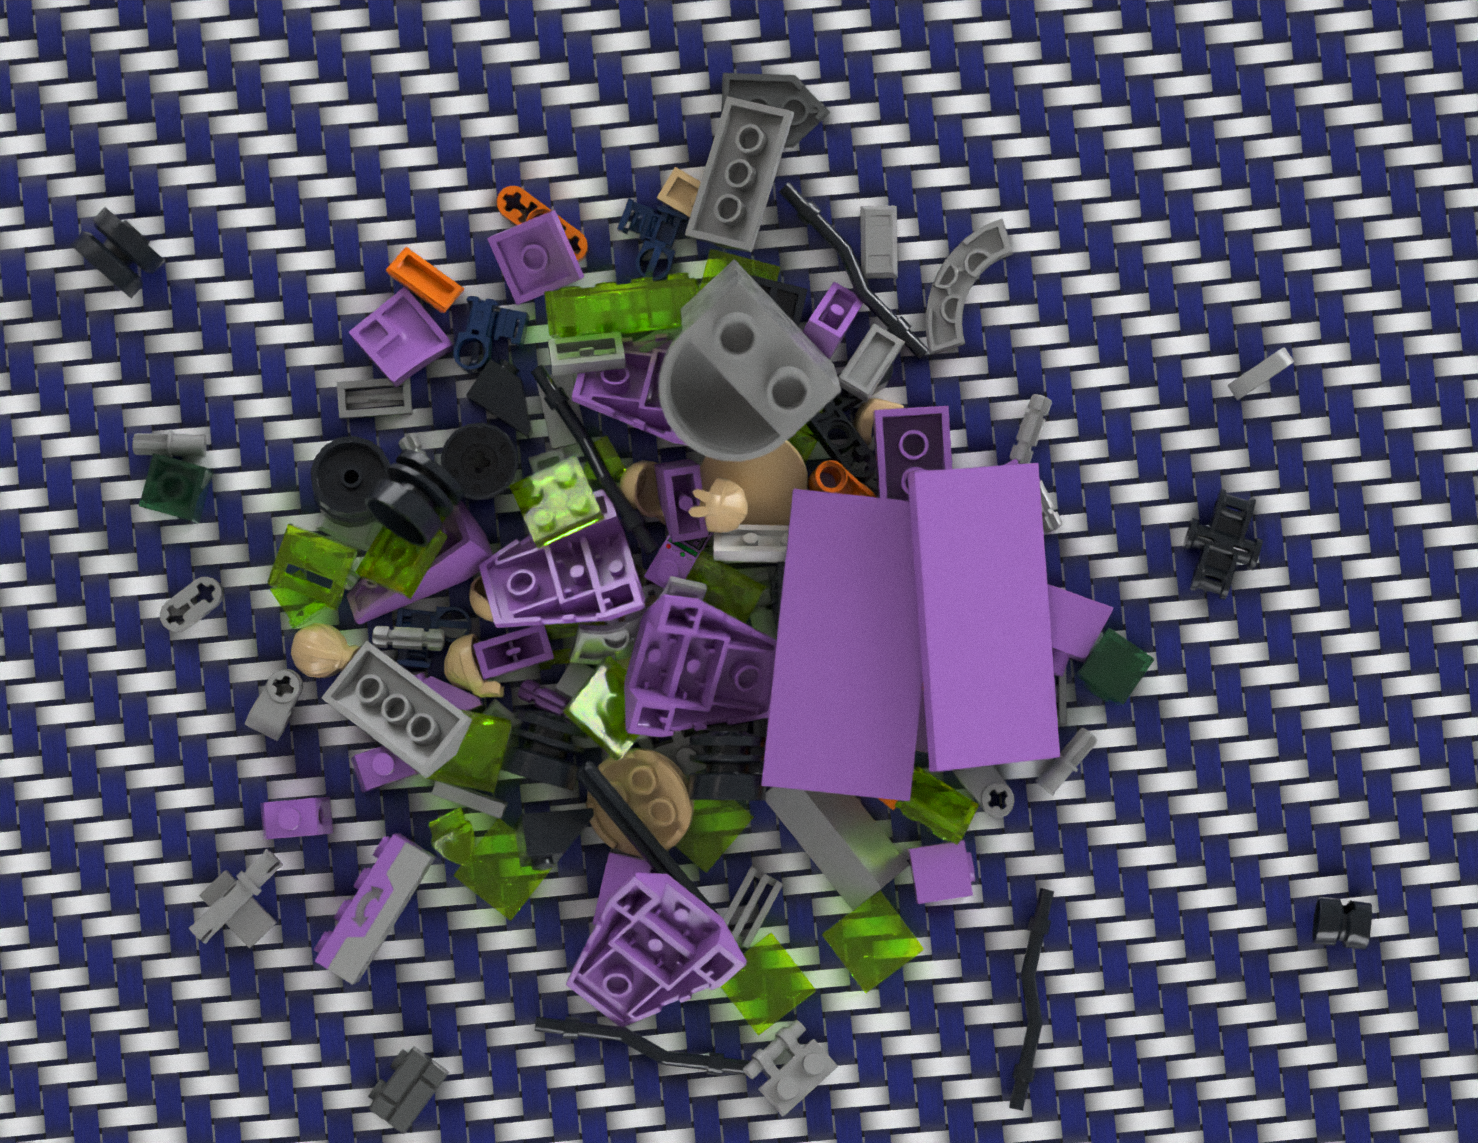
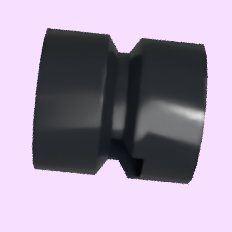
[1312,897,1372,950]

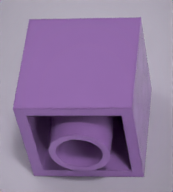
[908,840,975,904]

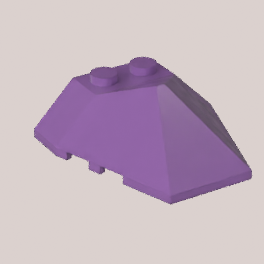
[572,334,686,445]
[479,489,645,628]
[624,594,777,737]
[566,873,746,1027]

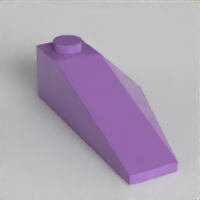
[346,500,493,625]

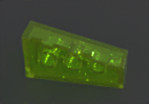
[544,273,700,339]

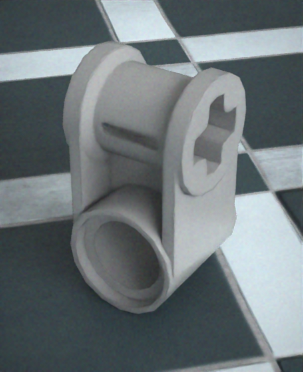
[245,669,303,741]
[952,765,1014,818]

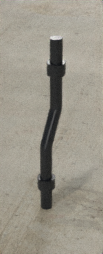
[779,182,929,360]
[530,365,659,555]
[1009,888,1054,1111]
[534,1016,751,1076]

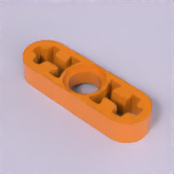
[497,186,588,263]

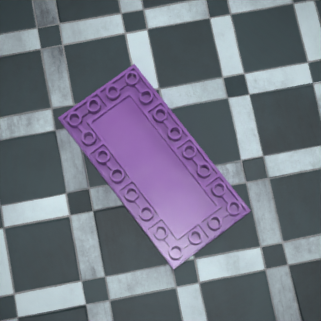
[907,463,1060,771]
[761,489,923,801]

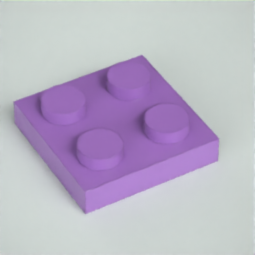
[487,210,584,305]

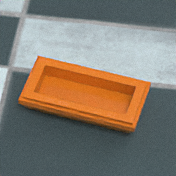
[386,247,465,313]

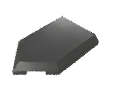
[721,73,830,148]

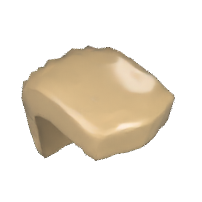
[853,398,904,446]

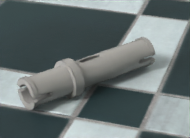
[189,849,283,944]

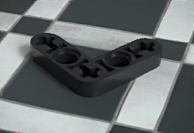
[805,365,893,483]

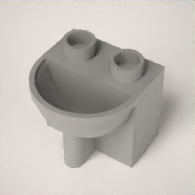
[659,259,841,461]

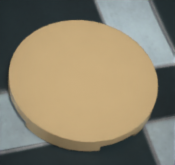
[700,441,808,525]
[586,748,694,858]

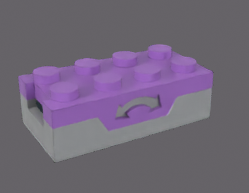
[314,833,437,985]

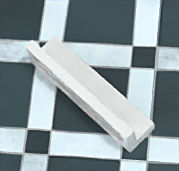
[714,524,789,563]

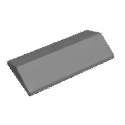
[685,96,794,253]
[321,640,472,778]
[765,787,910,910]

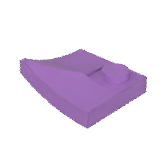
[349,287,454,388]

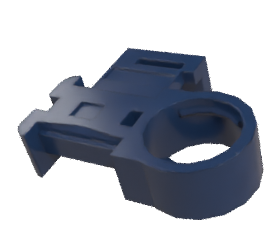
[617,198,688,283]
[453,296,530,373]
[396,606,473,668]

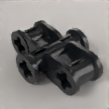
[1183,489,1263,600]

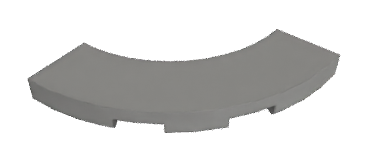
[925,218,1013,356]
[569,576,707,665]

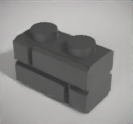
[368,1046,450,1134]

